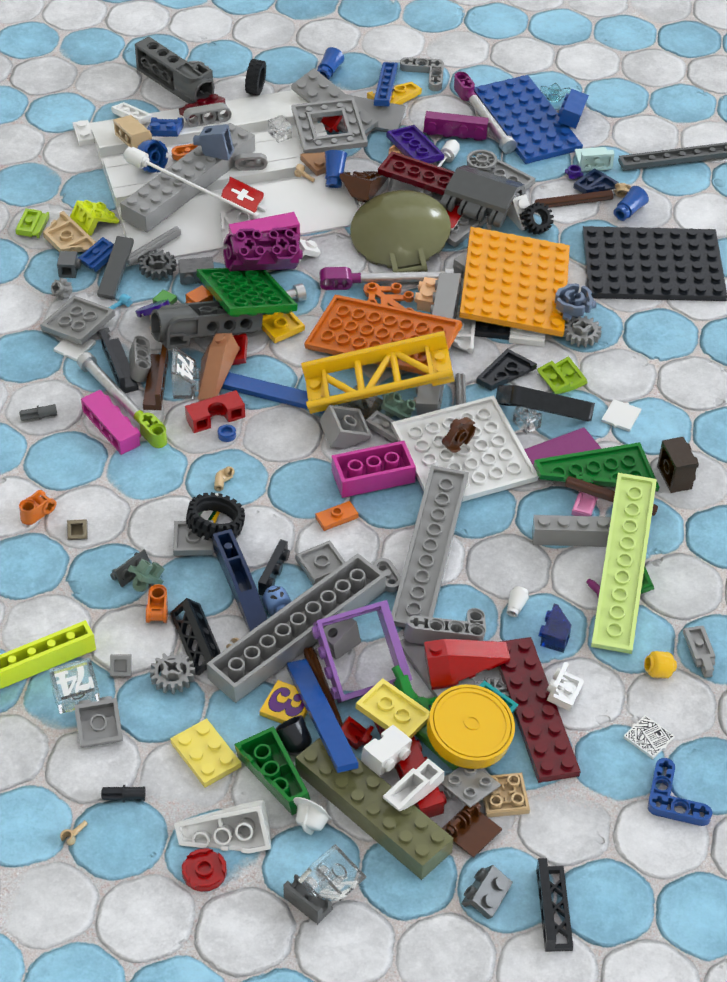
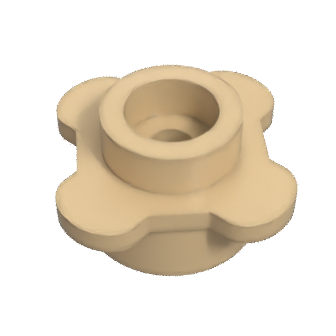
[614,183,631,198]

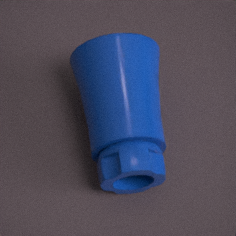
[317,47,344,80]
[325,150,347,188]
[613,186,649,221]

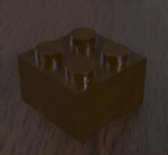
[657,437,699,493]

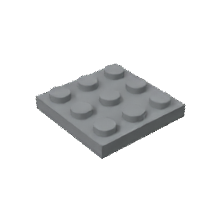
[40,295,115,345]

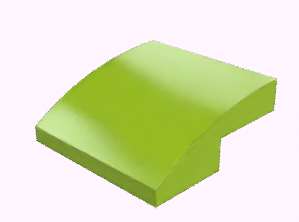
[537,356,588,394]

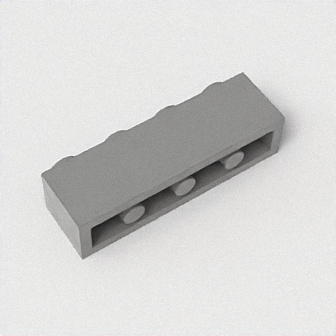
[532,515,611,547]

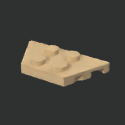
[43,211,96,253]

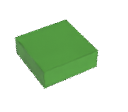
[153,290,177,305]

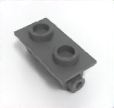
[110,549,150,587]

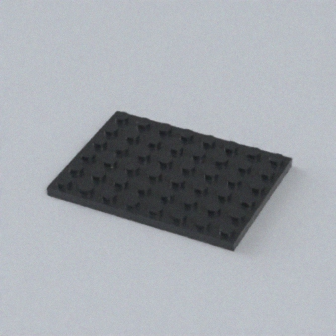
[582,226,727,301]

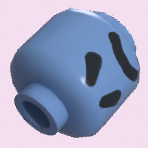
[262,586,292,615]

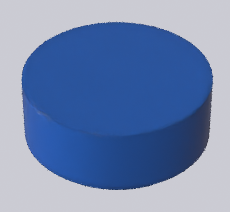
[217,424,236,442]

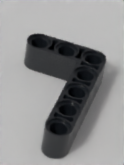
[496,385,595,422]

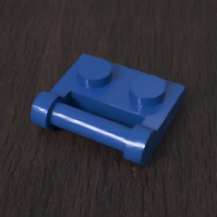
[147,117,184,137]

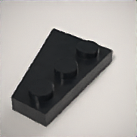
[476,348,537,391]

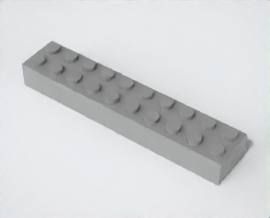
[120,123,255,232]
[207,553,386,703]

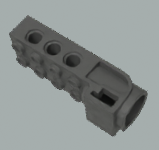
[135,36,215,104]
[150,301,263,349]

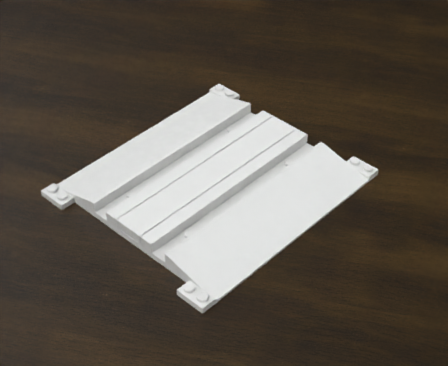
[72,90,368,267]

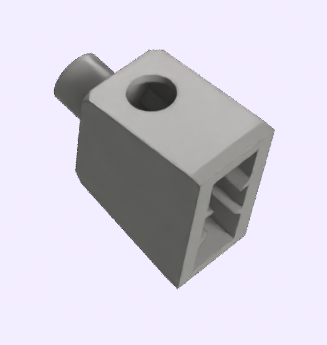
[315,610,361,659]

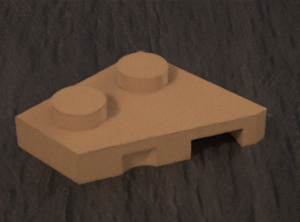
[300,152,326,176]

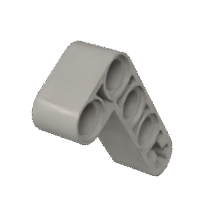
[403,608,486,644]

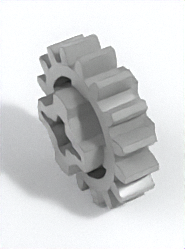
[563,316,602,347]
[149,652,196,694]

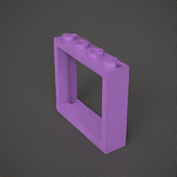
[312,600,412,703]

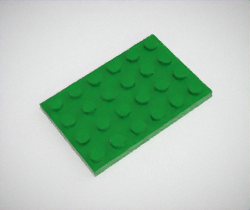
[196,268,298,317]

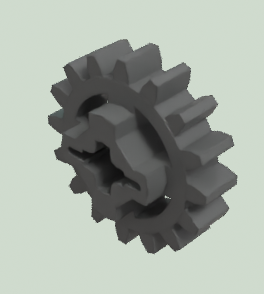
[139,250,177,280]

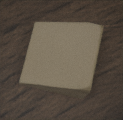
[67,519,88,540]

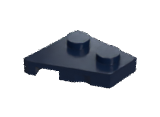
[573,168,619,193]

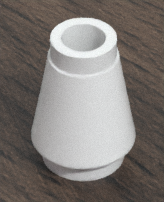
[506,586,529,617]

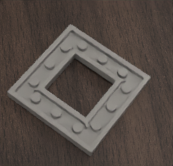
[291,97,368,153]

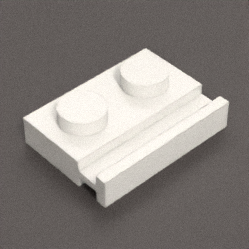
[509,327,545,347]

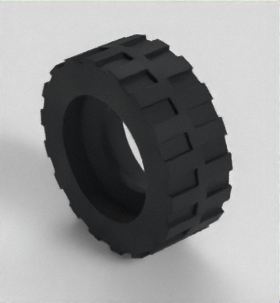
[245,59,266,95]

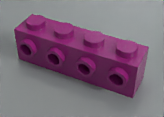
[423,111,489,141]

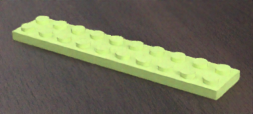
[591,473,657,654]

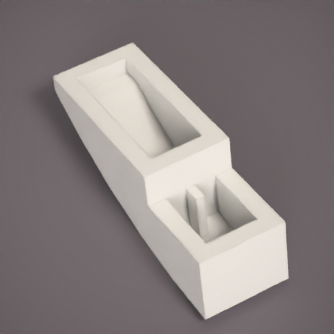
[383,759,444,812]

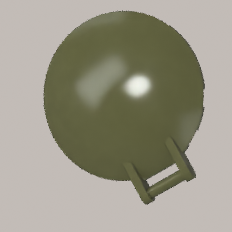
[350,190,451,272]

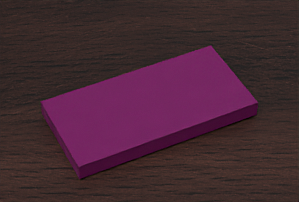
[524,427,602,480]

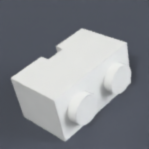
[361,725,412,777]

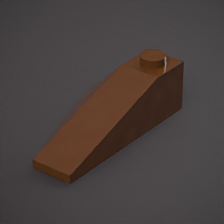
[339,171,389,202]

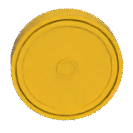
[427,684,515,769]

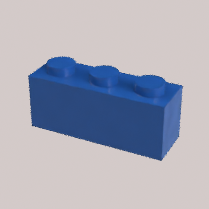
[557,89,589,129]

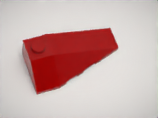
[424,639,510,690]

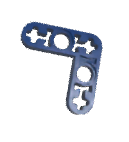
[648,758,712,826]

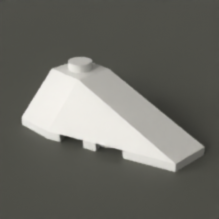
[174,800,271,854]

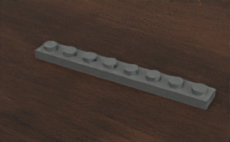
[618,142,727,171]

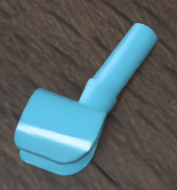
[109,294,133,310]

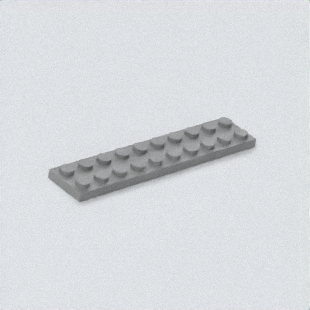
[392,465,469,628]

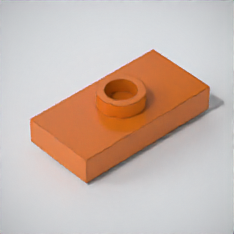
[315,501,359,531]

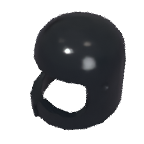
[275,715,312,755]

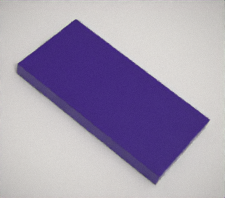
[386,125,444,163]

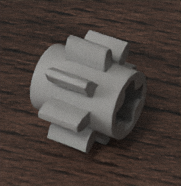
[51,278,72,300]

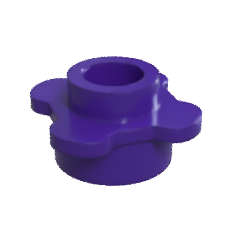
[565,165,584,179]

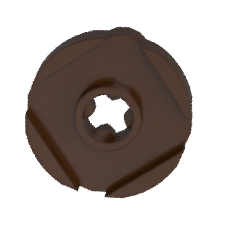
[442,417,476,453]

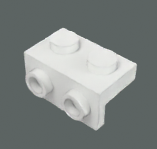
[546,662,584,711]

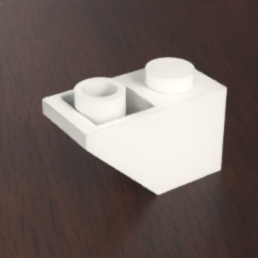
[507,194,535,231]

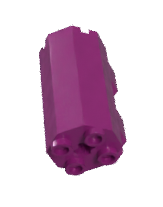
[223,228,303,271]

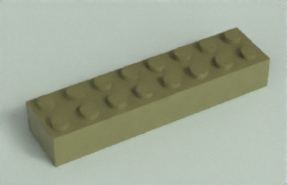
[295,738,454,880]

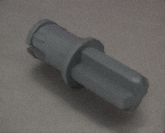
[19,404,57,421]

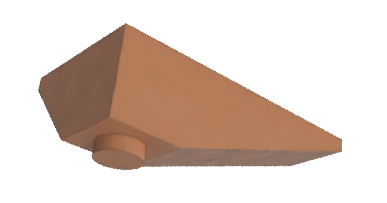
[198,333,240,401]

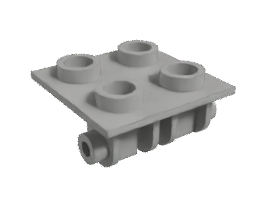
[441,767,501,808]

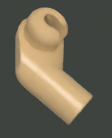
[214,466,235,491]

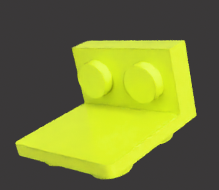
[70,200,120,236]

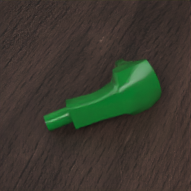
[392,665,437,711]

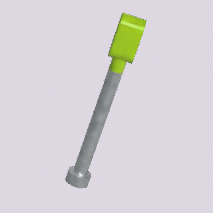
[77,352,167,448]

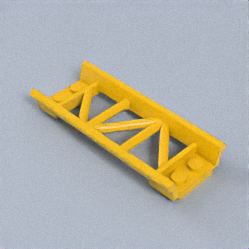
[301,331,455,414]

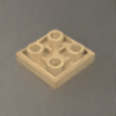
[482,772,530,818]

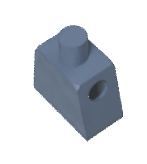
[193,124,234,160]

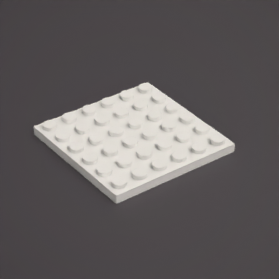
[391,396,539,502]

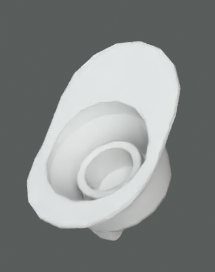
[293,797,332,835]

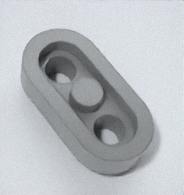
[235,153,268,171]
[373,558,401,592]

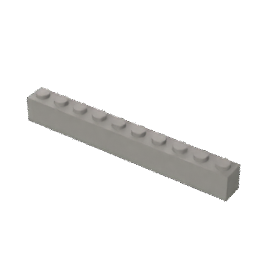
[413,273,462,415]

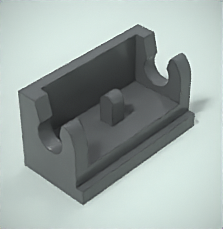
[283,874,333,925]

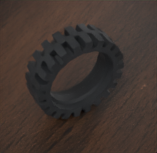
[186,492,245,542]

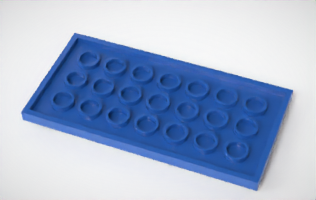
[474,75,583,164]

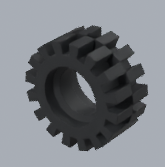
[521,202,554,235]

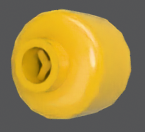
[644,651,677,679]

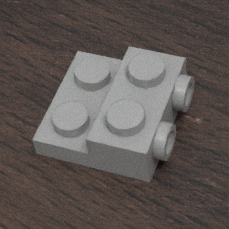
[74,696,123,748]

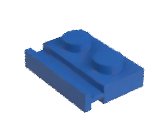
[78,237,114,272]

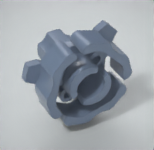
[554,283,597,323]

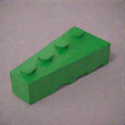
[234,726,310,815]

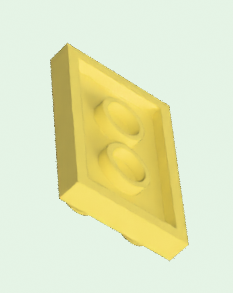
[355,678,430,739]
[170,718,242,788]

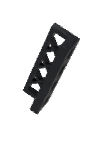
[100,330,139,393]
[170,598,221,675]
[536,858,573,952]

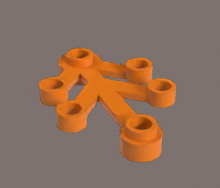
[363,282,414,311]

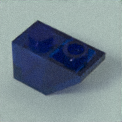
[538,603,572,653]

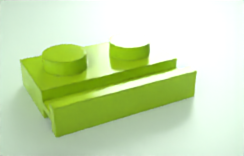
[15,208,49,238]

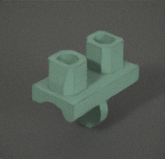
[381,392,415,419]
[128,559,165,592]

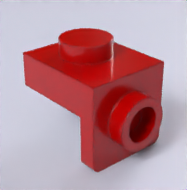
[320,115,342,133]
[341,716,374,750]

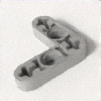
[400,57,444,91]

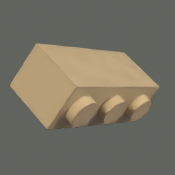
[113,115,152,148]

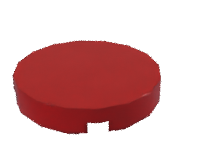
[182,848,227,892]

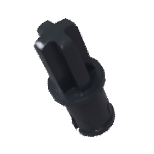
[101,785,146,802]

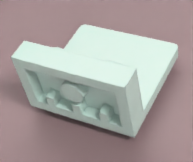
[575,147,614,171]

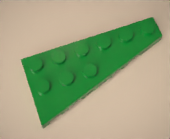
[534,442,660,492]

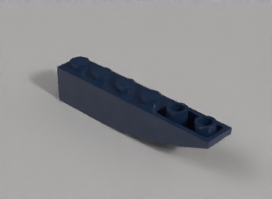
[213,529,267,632]

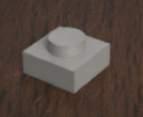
[110,654,132,676]

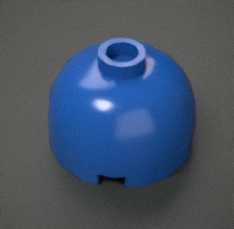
[137,139,168,173]

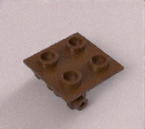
[442,802,502,858]

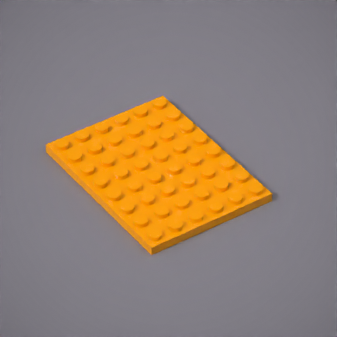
[459,227,570,337]

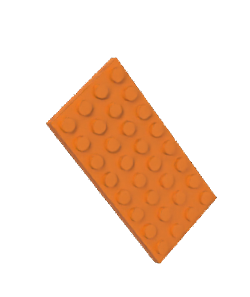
[304,294,463,375]

